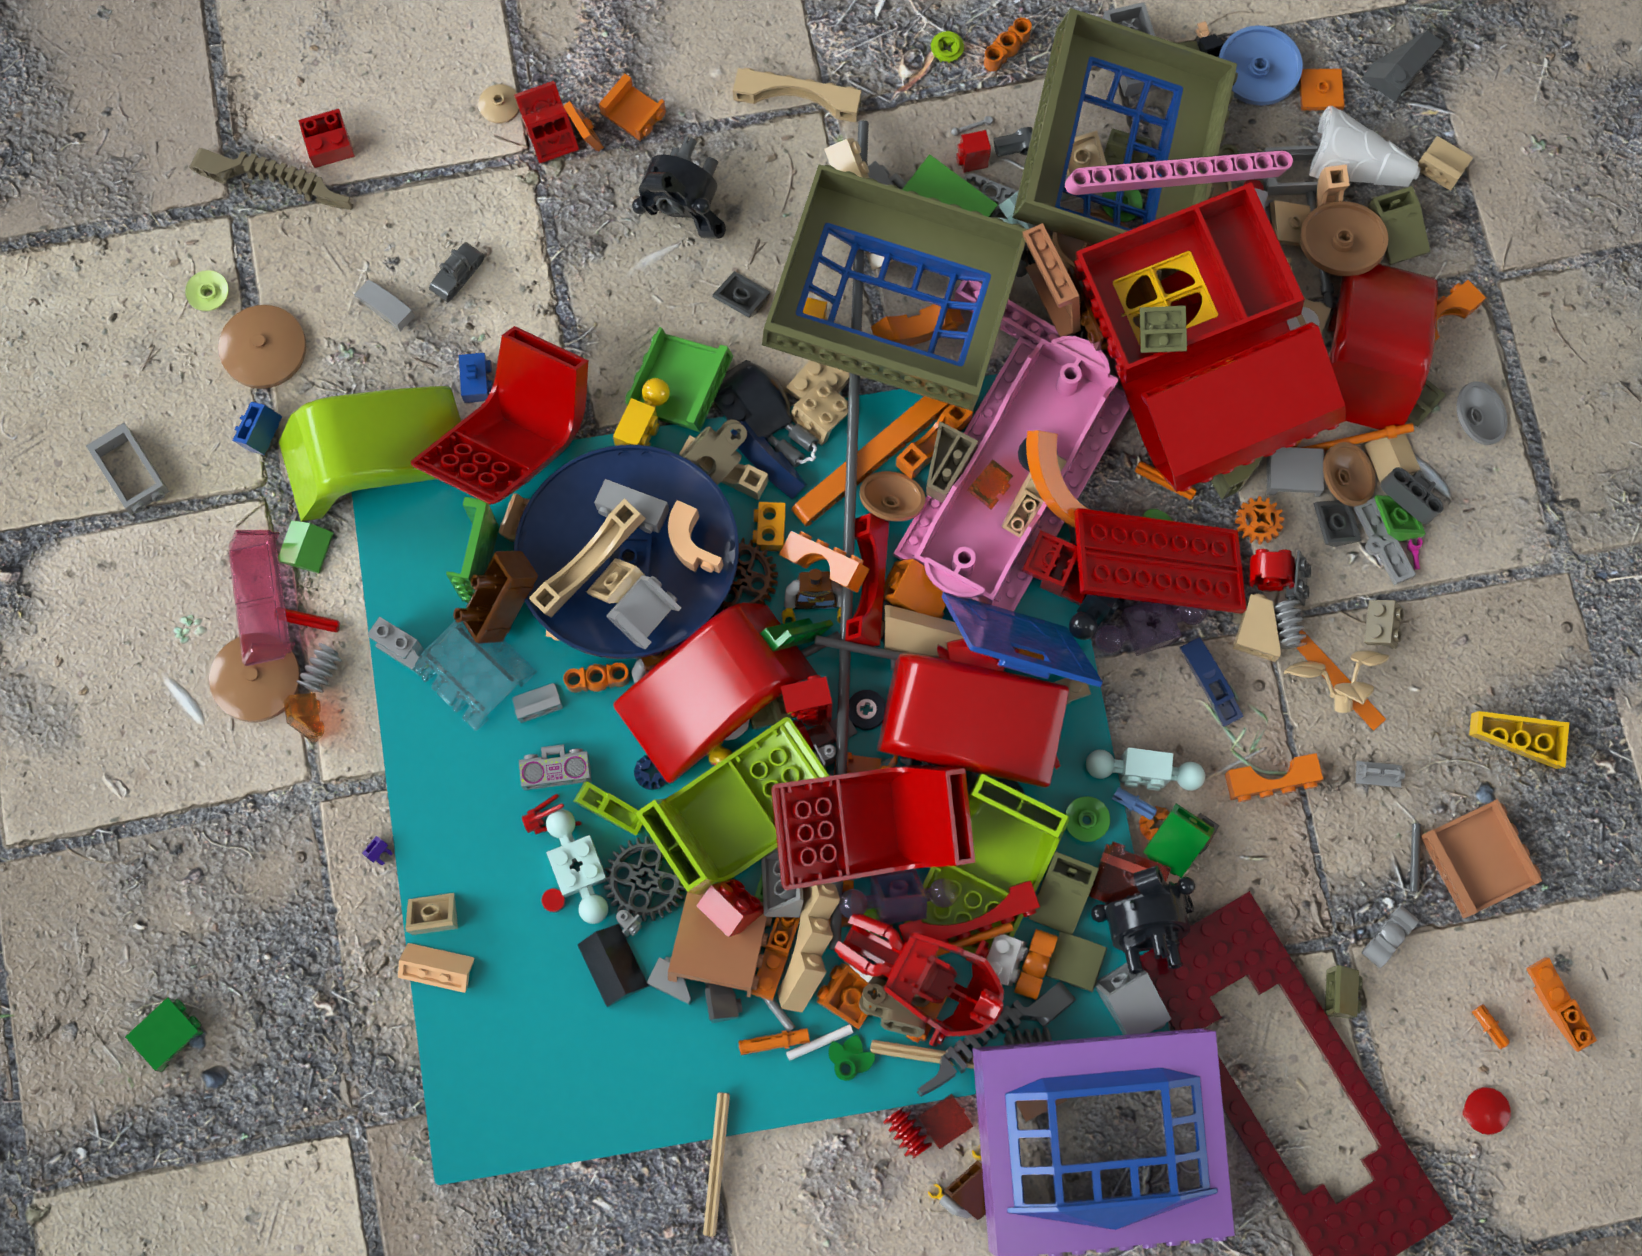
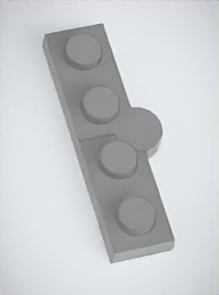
[1354,498,1416,586]

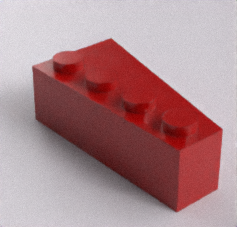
[781,675,832,727]

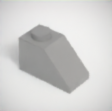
[647,956,692,1005]

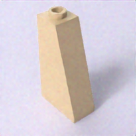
[884,605,963,656]

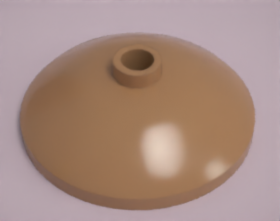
[1323,442,1376,507]
[859,471,925,522]

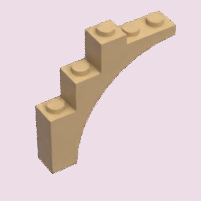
[777,883,840,1013]

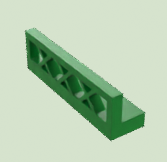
[760,618,834,652]

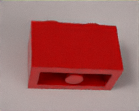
[956,130,991,173]

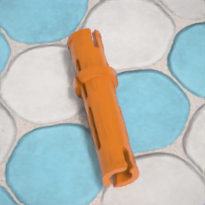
[738,1028,810,1056]

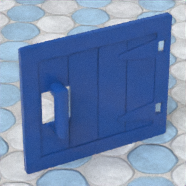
[942,592,1103,687]

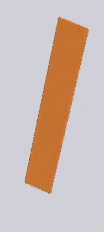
[1296,630,1386,730]

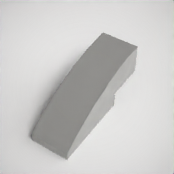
[354,280,415,332]

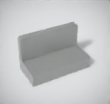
[512,683,563,723]

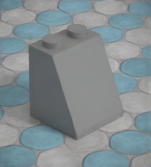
[1095,963,1171,1035]

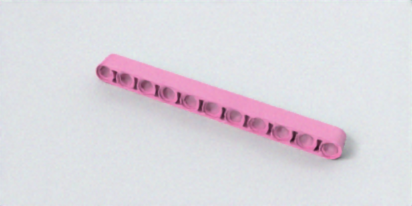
[1065,151,1293,195]

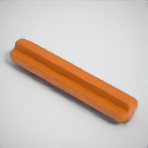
[1135,461,1197,500]

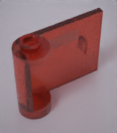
[1089,841,1171,903]

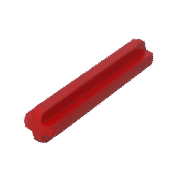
[274,607,340,633]

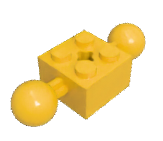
[613,378,670,446]

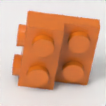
[817,963,875,1029]

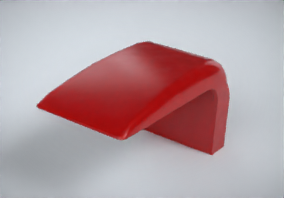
[1329,264,1438,430]
[411,326,589,504]
[613,603,818,783]
[877,653,1069,787]
[771,765,975,890]

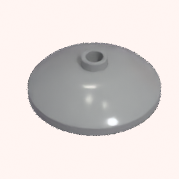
[1456,381,1507,445]

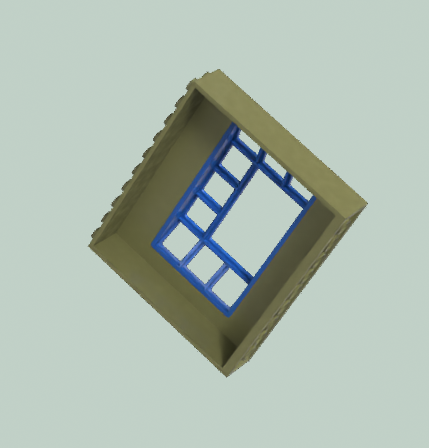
[1012,8,1238,271]
[762,164,1028,411]

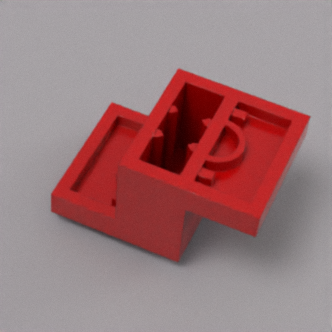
[514,81,579,164]
[1022,530,1085,605]

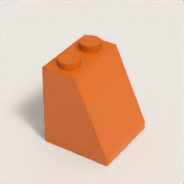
[883,559,946,619]

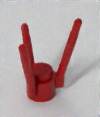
[522,794,581,835]

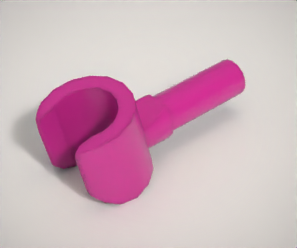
[1407,537,1423,570]

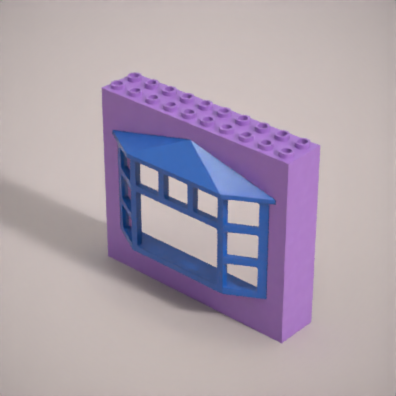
[973,1028,1235,1256]

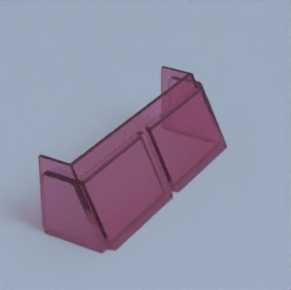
[228,530,295,666]

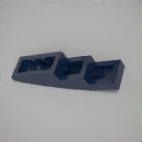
[731,421,807,499]

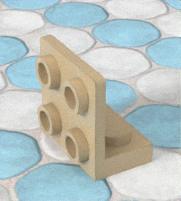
[1418,136,1473,191]
[790,380,848,446]

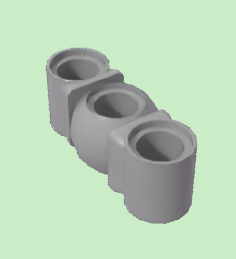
[1362,905,1419,968]

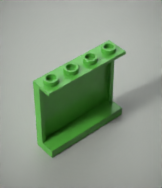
[902,154,998,217]
[625,327,733,432]
[446,497,499,603]

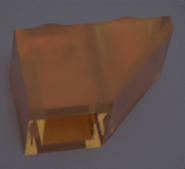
[283,693,324,742]

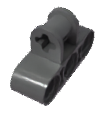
[429,242,485,302]
[1380,467,1444,524]

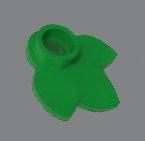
[828,1035,875,1081]

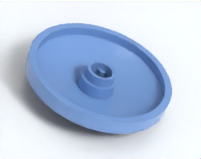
[1219,26,1303,105]

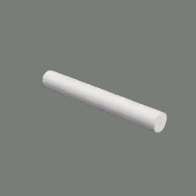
[786,1024,854,1061]

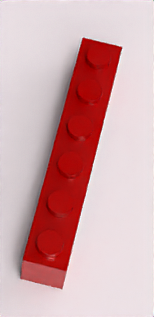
[845,513,889,647]
[899,880,1040,943]

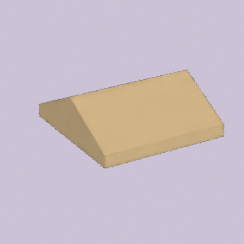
[1067,131,1107,181]
[1363,434,1421,485]

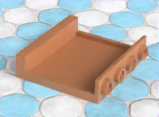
[1022,223,1081,337]
[1421,799,1542,919]
[668,892,772,997]

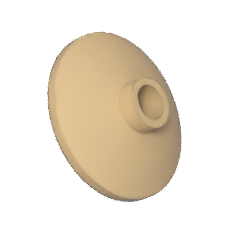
[478,84,519,123]

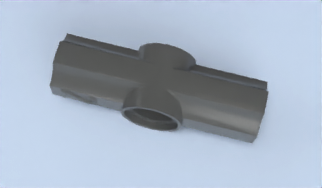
[993,127,1033,157]

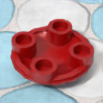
[1463,1087,1511,1135]

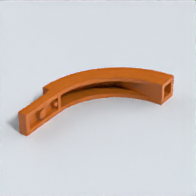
[1026,430,1088,528]

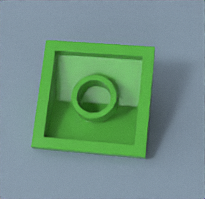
[1374,495,1426,541]
[277,520,334,574]

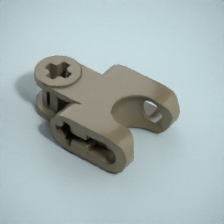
[682,419,747,485]
[859,983,930,1037]

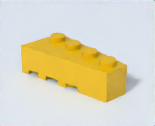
[1469,711,1569,769]

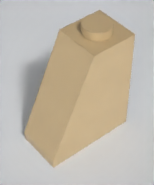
[1233,594,1281,662]

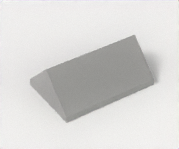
[761,848,803,917]

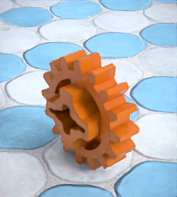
[1235,496,1284,545]

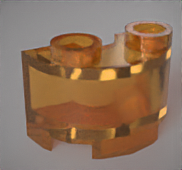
[967,459,1013,510]

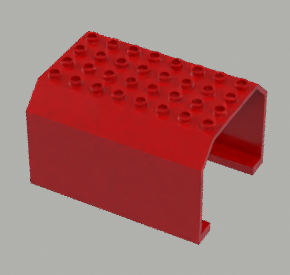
[1118,320,1345,492]

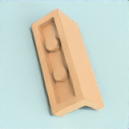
[398,943,474,993]

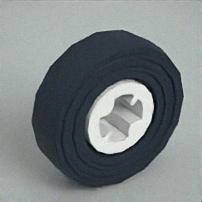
[849,690,886,730]

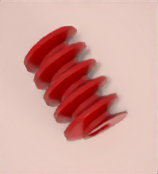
[883,1106,933,1159]

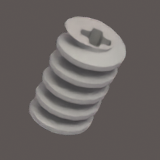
[1274,600,1307,649]
[296,643,342,693]

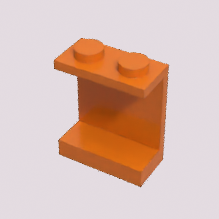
[599,74,666,141]

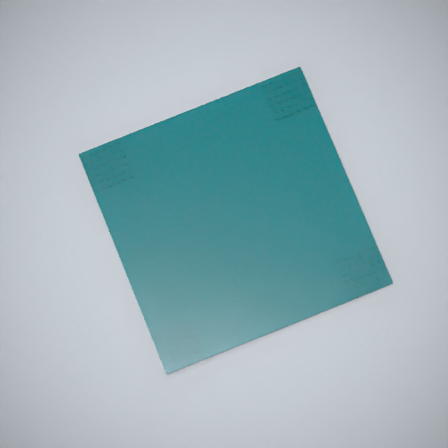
[352,374,1170,1185]

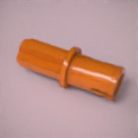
[1471,1004,1510,1049]

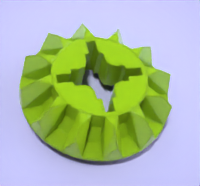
[931,31,964,63]

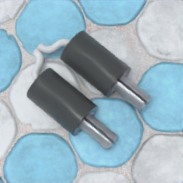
[767,424,819,468]

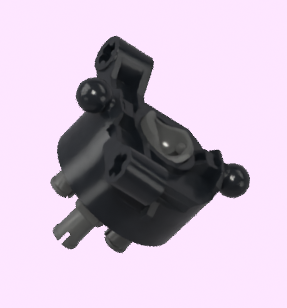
[632,136,726,239]

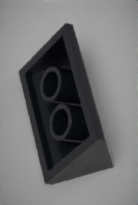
[577,924,649,1007]

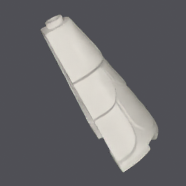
[1309,106,1421,187]

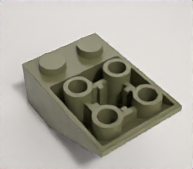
[1367,186,1430,265]
[1211,456,1264,500]
[1029,851,1099,935]

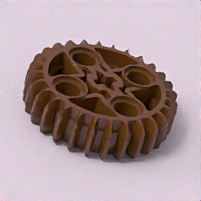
[720,537,778,612]

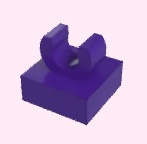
[362,836,392,865]

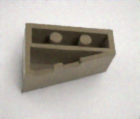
[926,421,978,503]

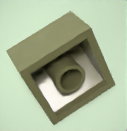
[1324,965,1362,1019]

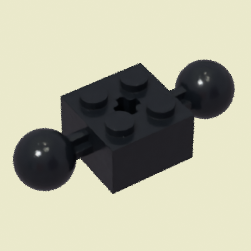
[1069,594,1126,640]

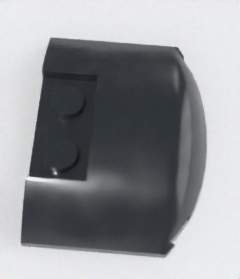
[713,360,792,439]

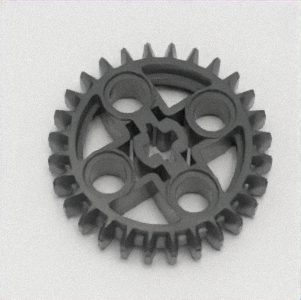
[604,837,686,922]

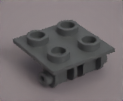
[1285,550,1311,606]

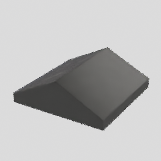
[713,271,770,318]
[1313,500,1361,547]

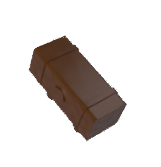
[453,551,538,644]

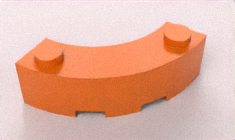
[871,299,965,346]

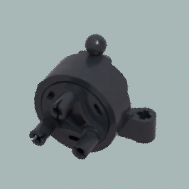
[1091,866,1195,975]

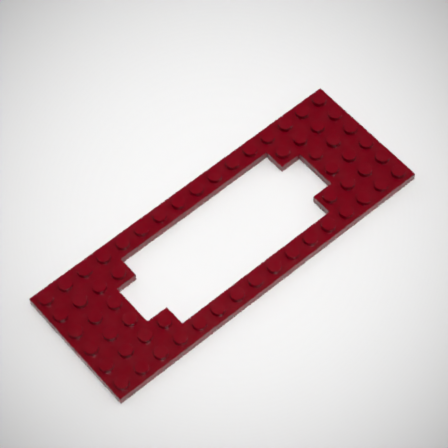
[1140,891,1453,1256]

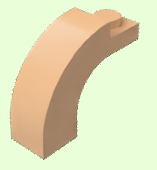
[1317,165,1350,207]
[668,500,724,573]

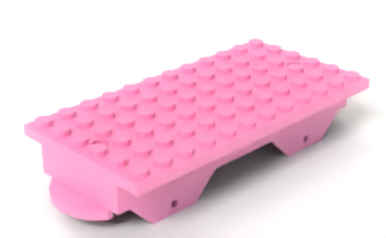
[893,336,1130,611]

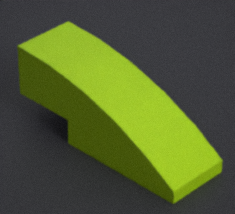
[573,781,643,836]

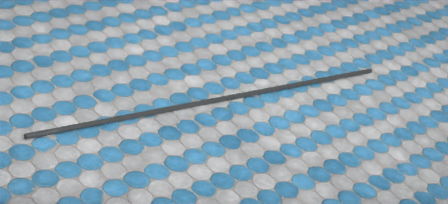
[829,120,869,950]

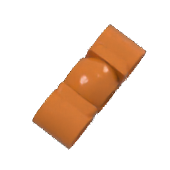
[983,17,1032,72]
[563,663,630,693]
[1014,929,1058,1000]

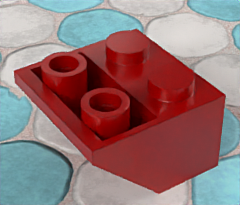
[298,109,355,168]
[696,879,764,937]

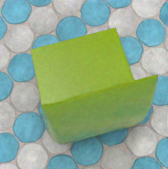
[279,386,461,522]
[636,717,829,895]
[904,774,1070,959]

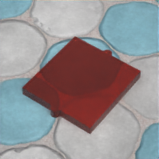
[918,1093,973,1150]

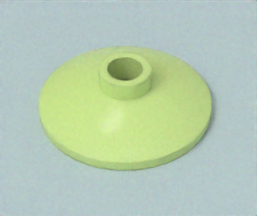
[185,270,229,311]

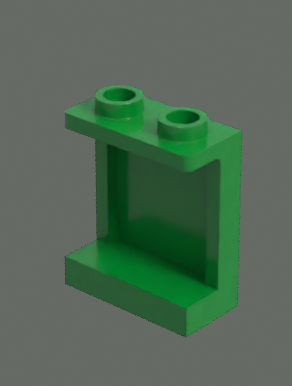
[1143,803,1214,878]
[125,997,204,1072]

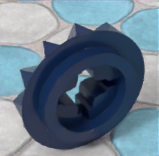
[634,755,667,790]

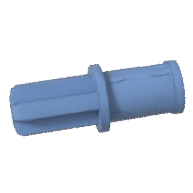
[1112,787,1157,820]

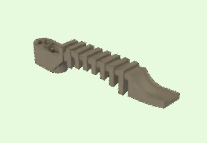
[189,148,354,210]

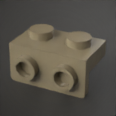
[1364,600,1404,649]

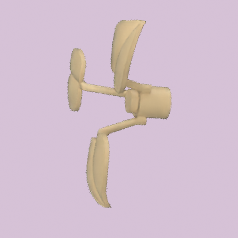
[1284,651,1389,713]

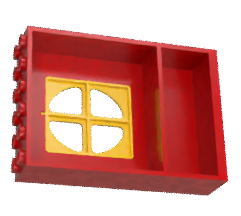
[1074,182,1305,383]

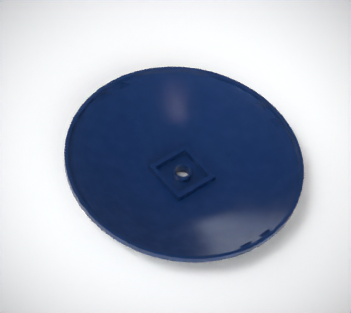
[514,445,739,659]

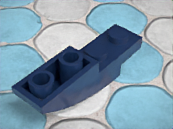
[1179,637,1244,727]

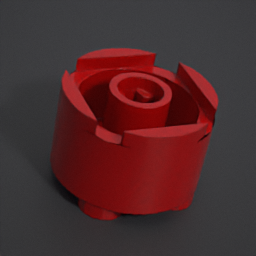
[1250,549,1295,592]

